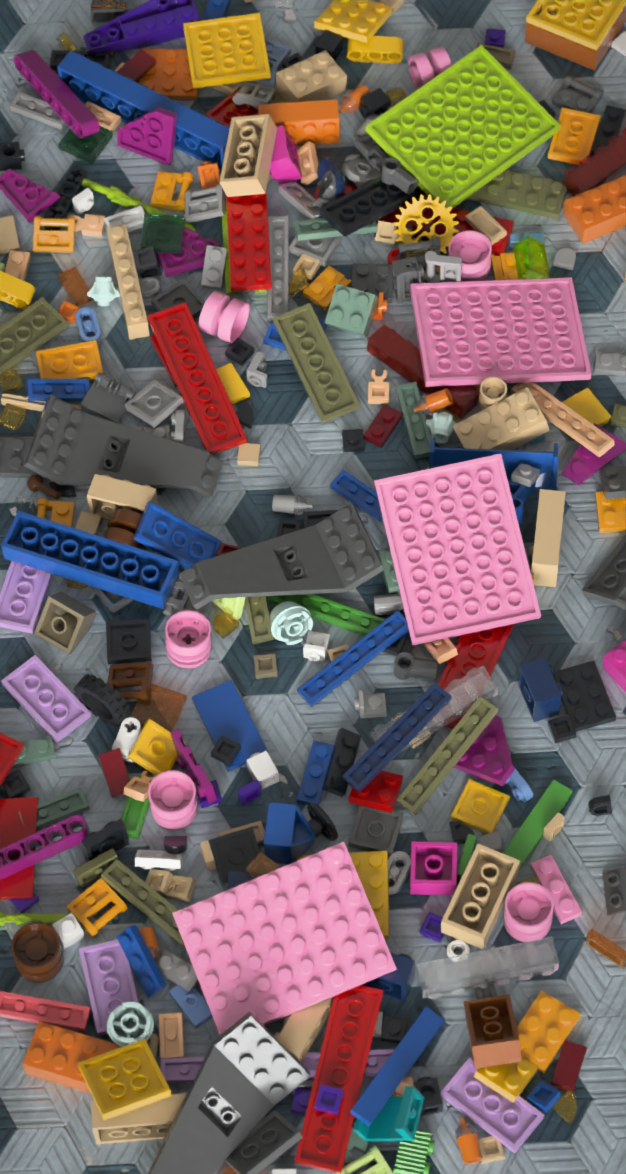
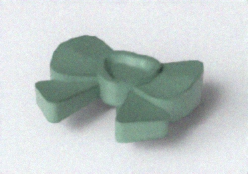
[344,1127,368,1164]

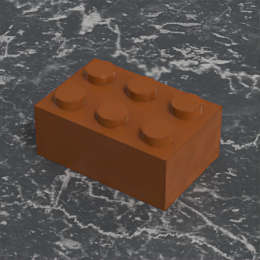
[464,994,522,1068]

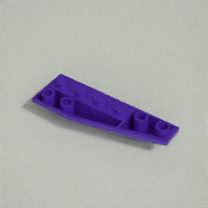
[83,0,200,53]

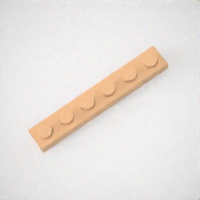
[511,382,615,457]

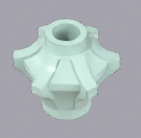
[88,276,120,306]
[426,412,457,444]

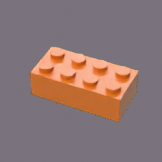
[258,99,340,146]
[563,175,626,244]
[22,1021,122,1093]

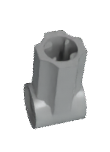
[374,591,405,616]

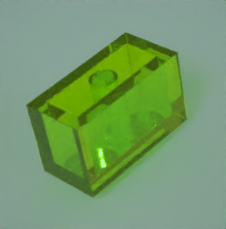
[513,236,550,280]

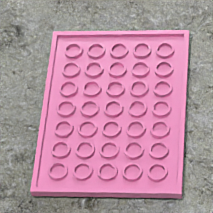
[410,278,592,387]
[374,454,541,646]
[173,842,397,1035]

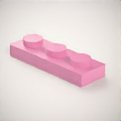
[530,855,582,924]

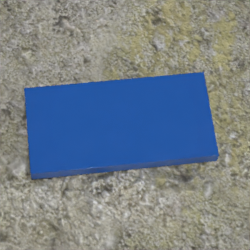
[133,501,222,569]
[191,680,268,772]

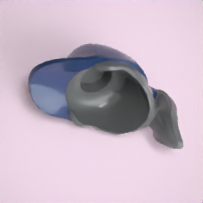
[312,157,345,208]

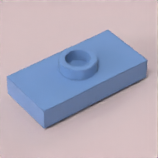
[169,985,212,1029]

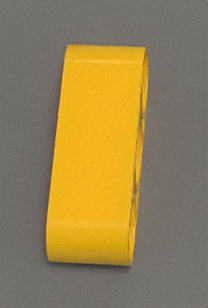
[347,36,404,63]
[0,271,35,309]

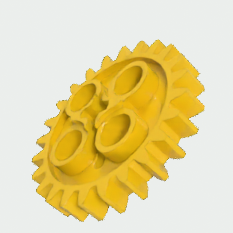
[393,195,459,254]

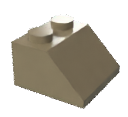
[34,592,96,654]

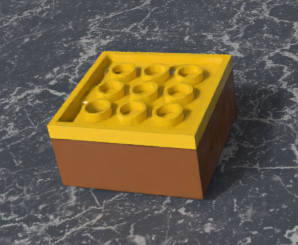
[525,0,626,71]

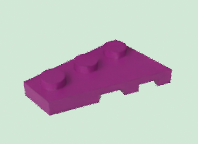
[0,169,60,223]
[561,423,626,485]
[171,729,217,804]

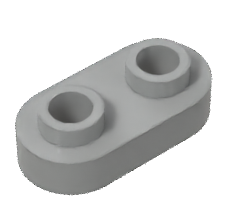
[171,409,186,444]
[388,851,411,895]

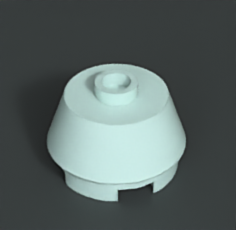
[270,601,313,645]
[107,1002,154,1047]

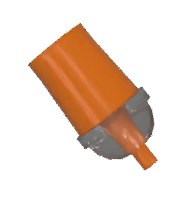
[339,84,371,113]
[414,388,453,415]
[138,927,162,963]
[454,1118,482,1164]

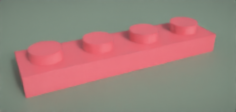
[0,991,91,1032]

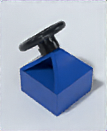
[264,802,338,865]

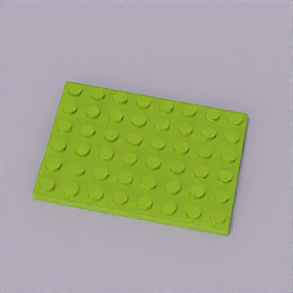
[365,45,562,208]

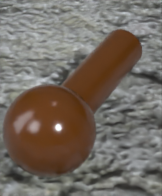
[27,475,61,500]

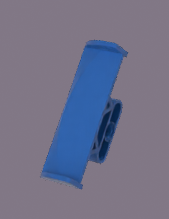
[429,439,558,526]

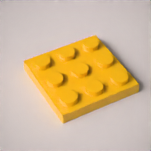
[314,0,392,43]
[78,1039,171,1120]

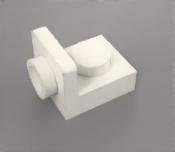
[303,631,330,661]

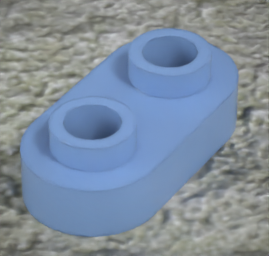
[75,307,101,343]
[505,767,533,802]

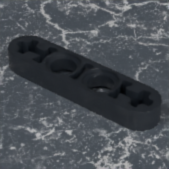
[43,167,87,231]

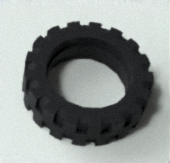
[74,674,131,726]

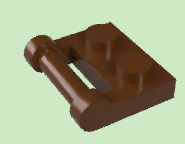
[107,662,154,700]

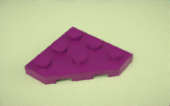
[117,107,177,166]
[148,221,219,278]
[454,715,515,786]

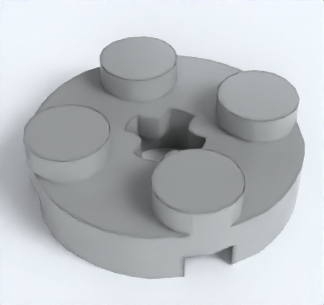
[341,154,382,188]

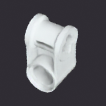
[112,717,141,763]

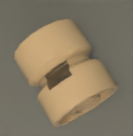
[479,377,507,410]

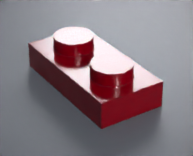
[363,404,403,448]

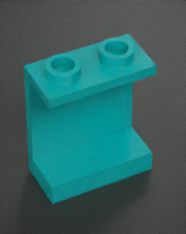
[354,1086,424,1141]

